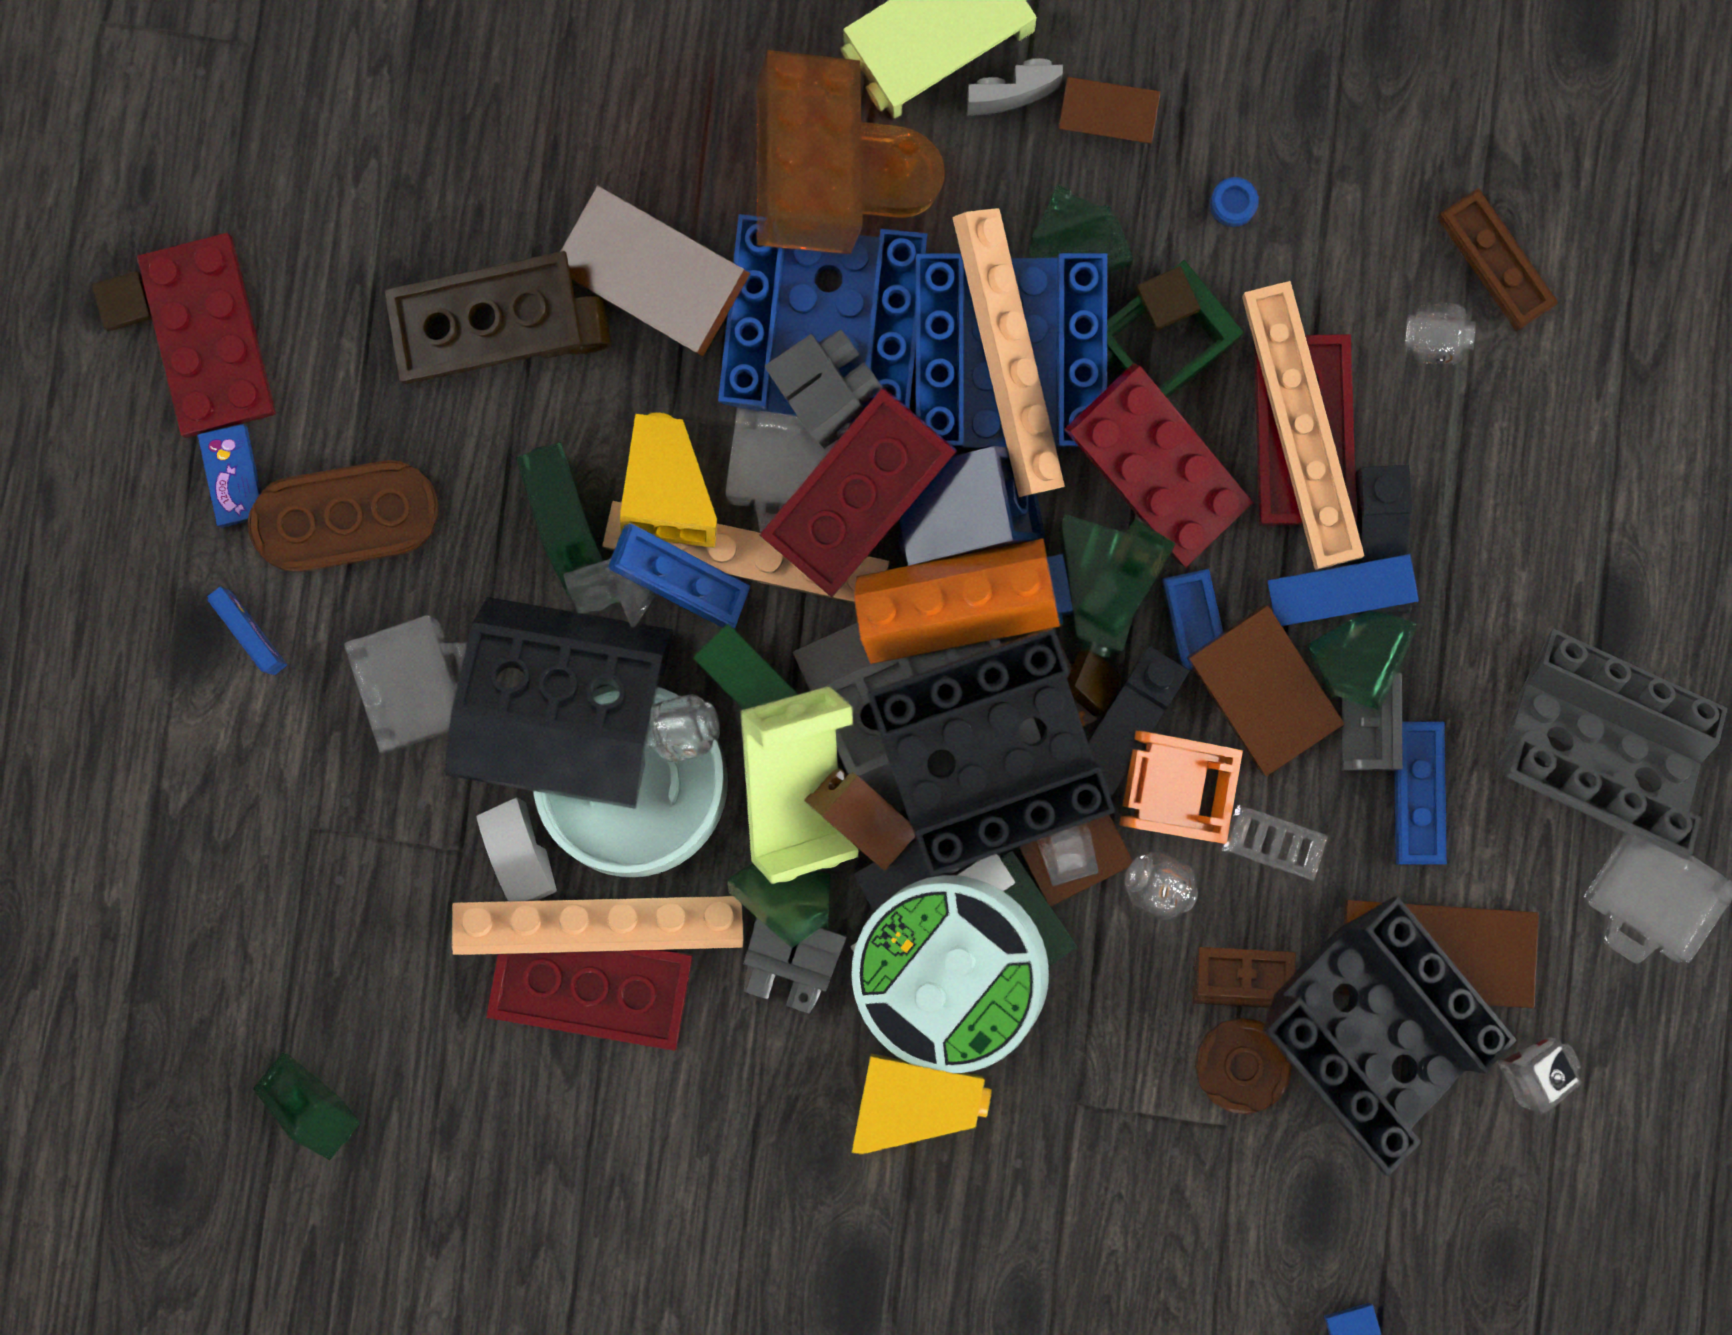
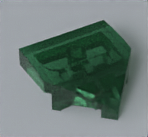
[1029,184,1133,274]
[1308,611,1416,711]
[727,863,831,948]

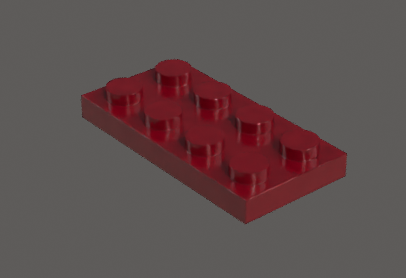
[137,232,276,438]
[1254,334,1357,526]
[1064,363,1253,567]
[760,388,957,597]
[486,950,693,1051]

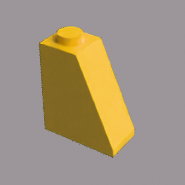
[620,412,717,548]
[852,1053,992,1154]

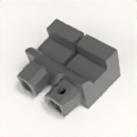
[764,329,883,449]
[743,907,847,1014]

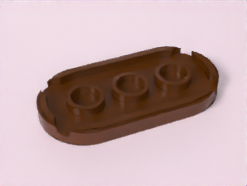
[248,460,439,572]

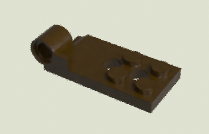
[385,251,612,384]

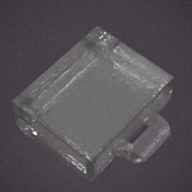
[725,408,850,531]
[344,615,467,754]
[1583,832,1732,964]

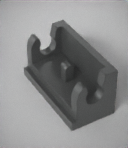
[1341,673,1403,771]

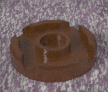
[1195,1017,1292,1115]

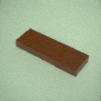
[1437,188,1559,332]

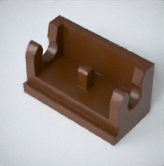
[1058,77,1161,144]
[804,768,915,871]
[1192,947,1296,1008]

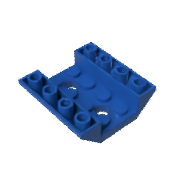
[718,214,928,424]
[916,253,1107,448]

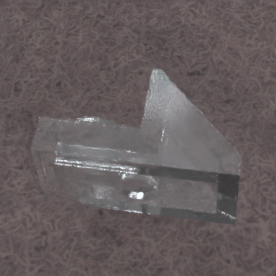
[564,559,656,628]

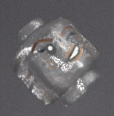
[1406,303,1476,365]
[646,694,720,762]
[1124,850,1198,921]

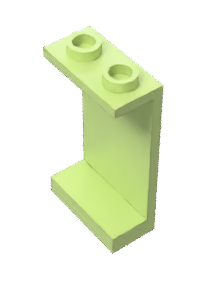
[841,0,1037,119]
[741,686,859,884]

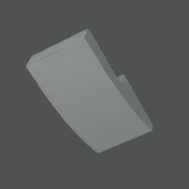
[967,59,1063,115]
[476,797,557,902]

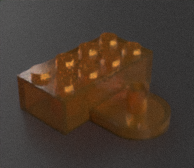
[757,50,945,254]

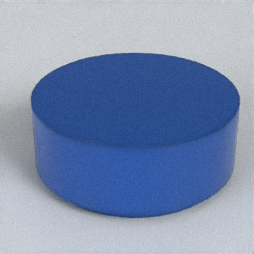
[1210,177,1259,227]

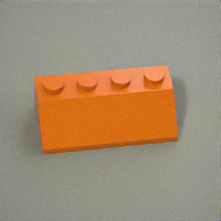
[854,538,1060,664]

